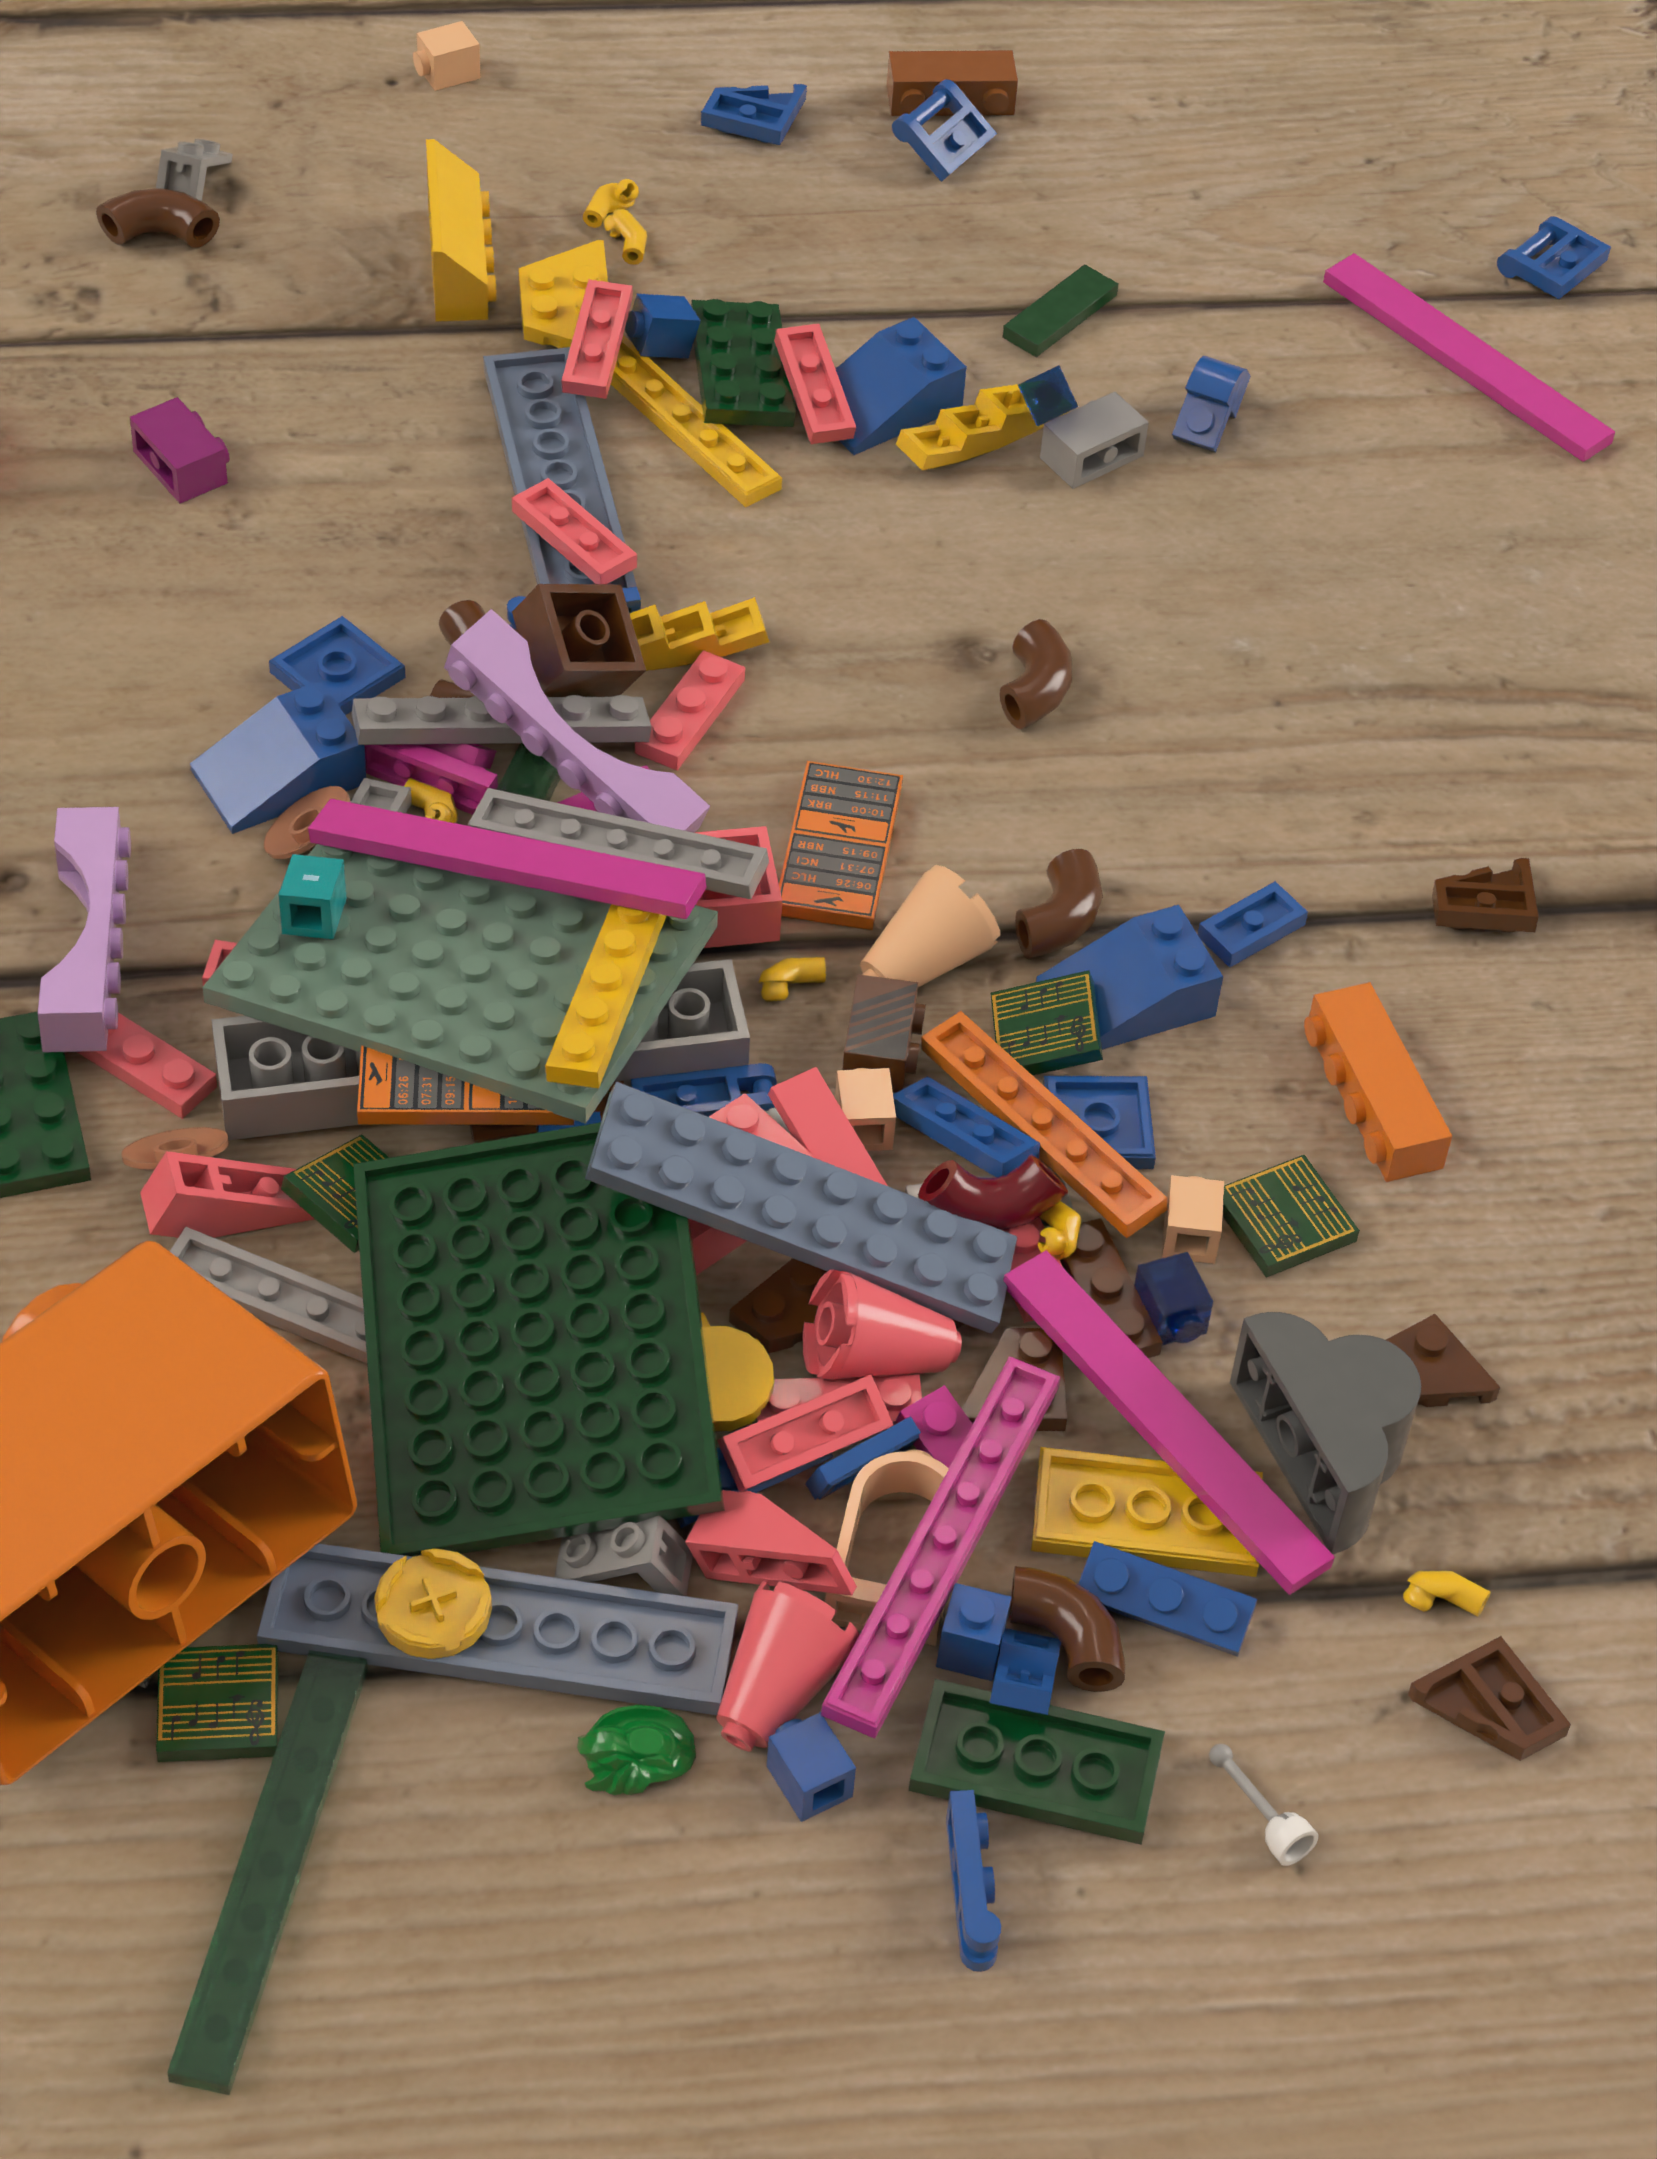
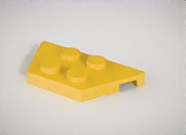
[518,240,608,348]

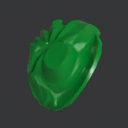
[577,1705,696,1796]

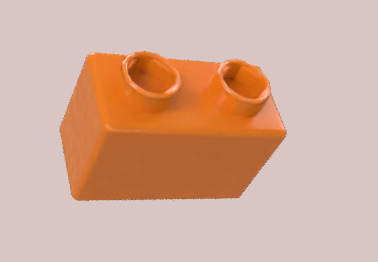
[0,1241,357,1785]

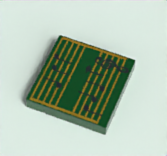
[990,970,1103,1075]
[281,1134,389,1253]
[1223,1155,1360,1278]
[156,1644,278,1762]

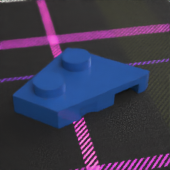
[701,84,807,145]

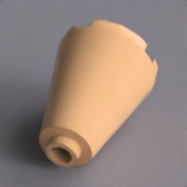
[860,865,1000,988]

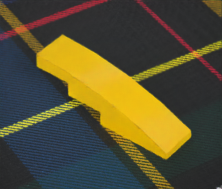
[896,380,1072,470]
[629,597,770,671]

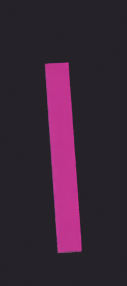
[1323,253,1615,462]
[308,798,706,919]
[1003,1250,1335,1595]
[821,1356,1060,1739]

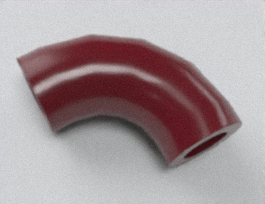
[918,1155,1069,1230]

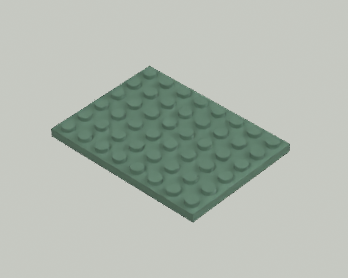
[203,802,718,1124]

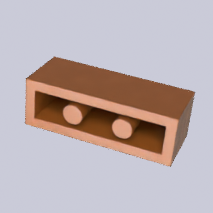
[887,50,1018,116]

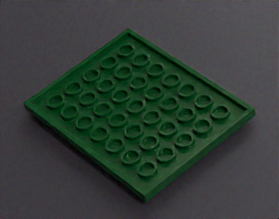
[353,1122,725,1557]

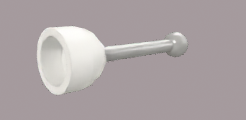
[1209,1744,1318,1866]

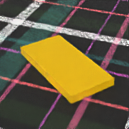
[1031,1447,1263,1577]

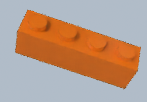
[1304,982,1452,1182]

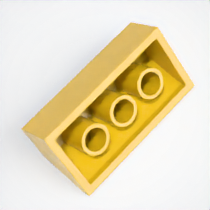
[426,139,497,322]

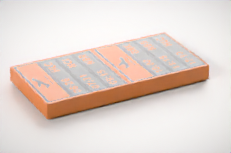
[779,761,903,930]
[357,1045,574,1125]

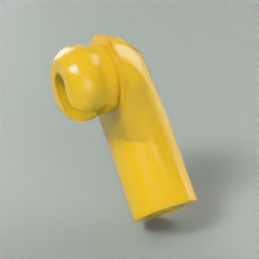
[583,179,639,228]
[604,209,647,265]
[404,778,458,823]
[758,957,826,1001]
[1038,1201,1081,1260]
[1403,1571,1491,1617]

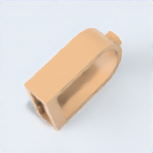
[825,1449,949,1646]

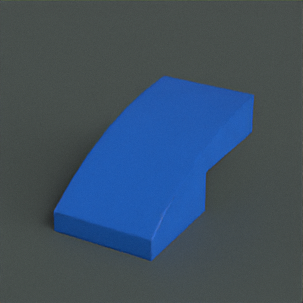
[990,1628,1061,1715]

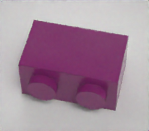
[130,397,230,504]

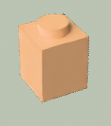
[413,21,480,91]
[835,1068,896,1151]
[1162,1175,1224,1264]

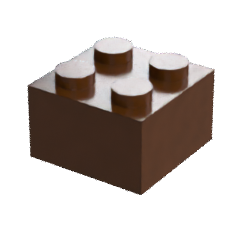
[512,584,646,697]

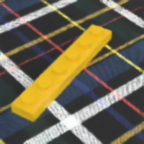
[545,904,667,1089]

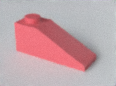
[140,1151,314,1238]
[685,1490,857,1596]

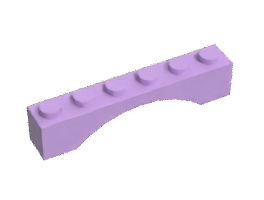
[444,609,710,833]
[38,807,131,1052]

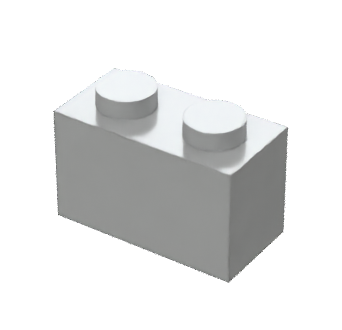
[1040,392,1149,489]

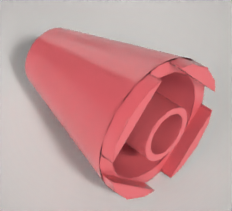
[803,1270,962,1380]
[716,1581,860,1752]

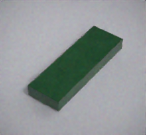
[1002,264,1119,357]

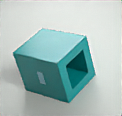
[278,854,347,939]

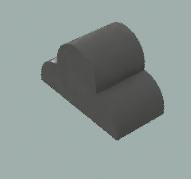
[1230,1312,1421,1554]

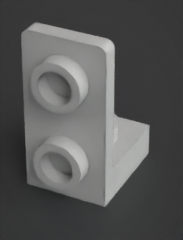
[156,139,233,201]
[554,1515,693,1596]

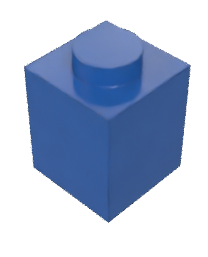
[625,294,701,359]
[936,1583,1011,1681]
[766,1712,856,1822]

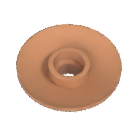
[264,786,350,859]
[121,1127,229,1171]

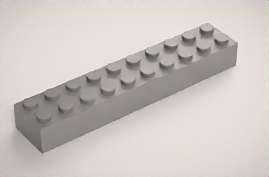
[211,959,750,1140]

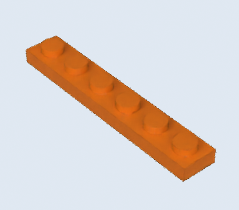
[921,1011,1168,1238]

